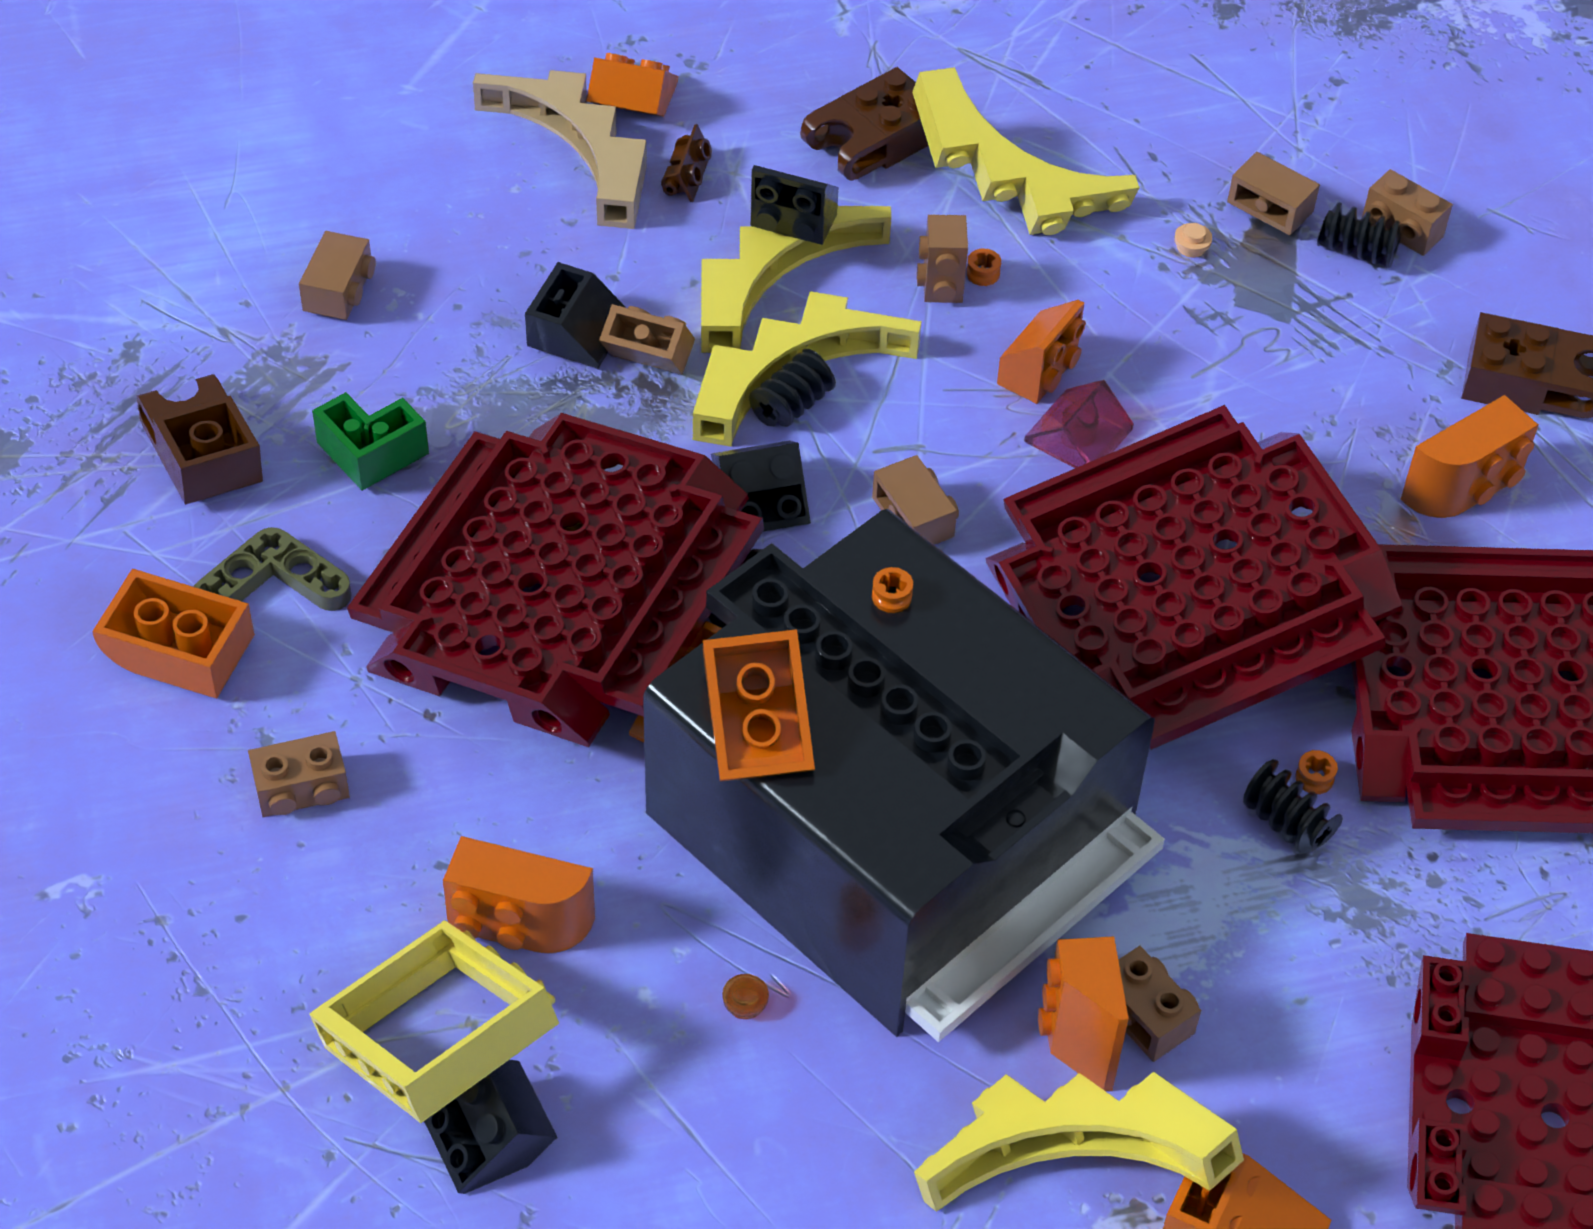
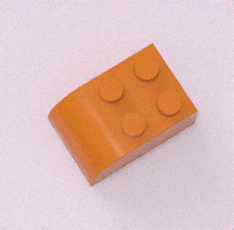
[1401,395,1539,518]
[92,568,255,699]
[443,836,595,953]

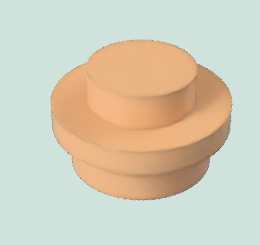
[1174,223,1212,258]

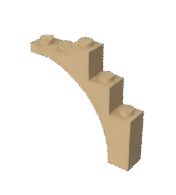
[473,70,647,229]

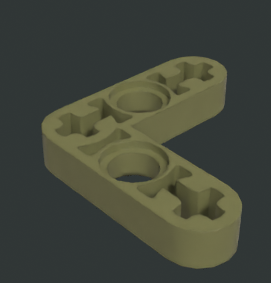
[193,527,352,611]

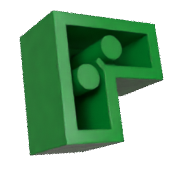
[312,392,429,491]

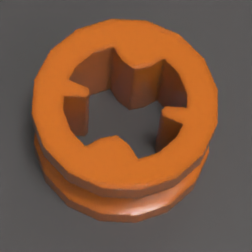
[966,248,1001,286]
[872,567,913,613]
[1295,750,1338,794]

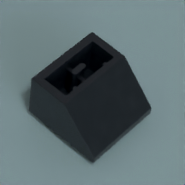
[750,165,839,245]
[525,262,626,369]
[711,440,811,531]
[424,1060,558,1194]

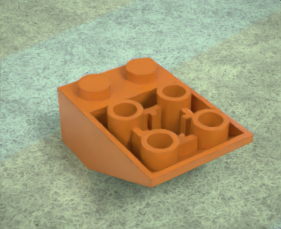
[1163,1153,1332,1229]

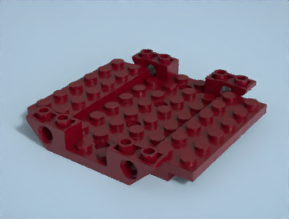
[986,405,1402,750]
[347,413,764,747]
[1351,544,1593,833]
[1407,933,1593,1229]

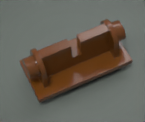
[661,124,712,202]

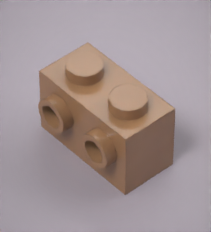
[1227,152,1320,235]
[1362,169,1453,256]
[917,215,968,303]
[299,231,376,320]
[599,304,695,375]
[872,455,959,545]
[248,731,350,817]
[1118,946,1201,1062]

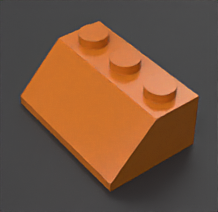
[1038,936,1129,1091]

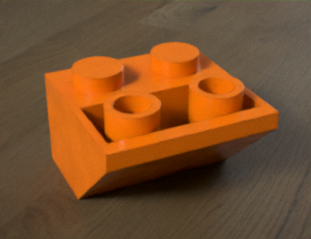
[586,53,679,117]
[997,300,1086,404]

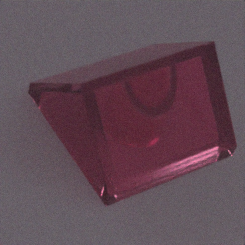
[1024,380,1134,468]

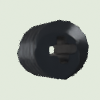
[1317,202,1402,268]
[749,349,836,427]
[1243,759,1343,854]

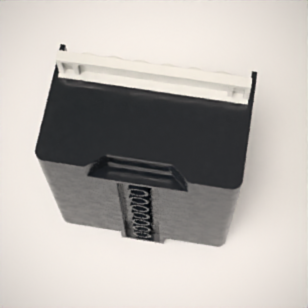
[643,509,1165,1042]

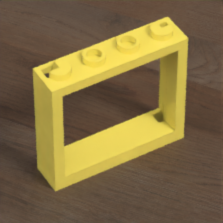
[309,920,559,1123]

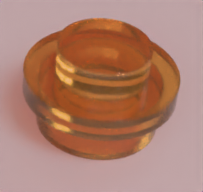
[722,974,769,1019]

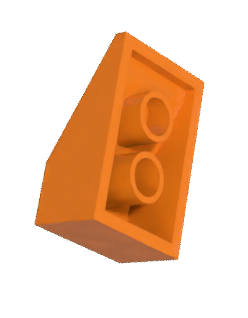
[703,629,815,782]

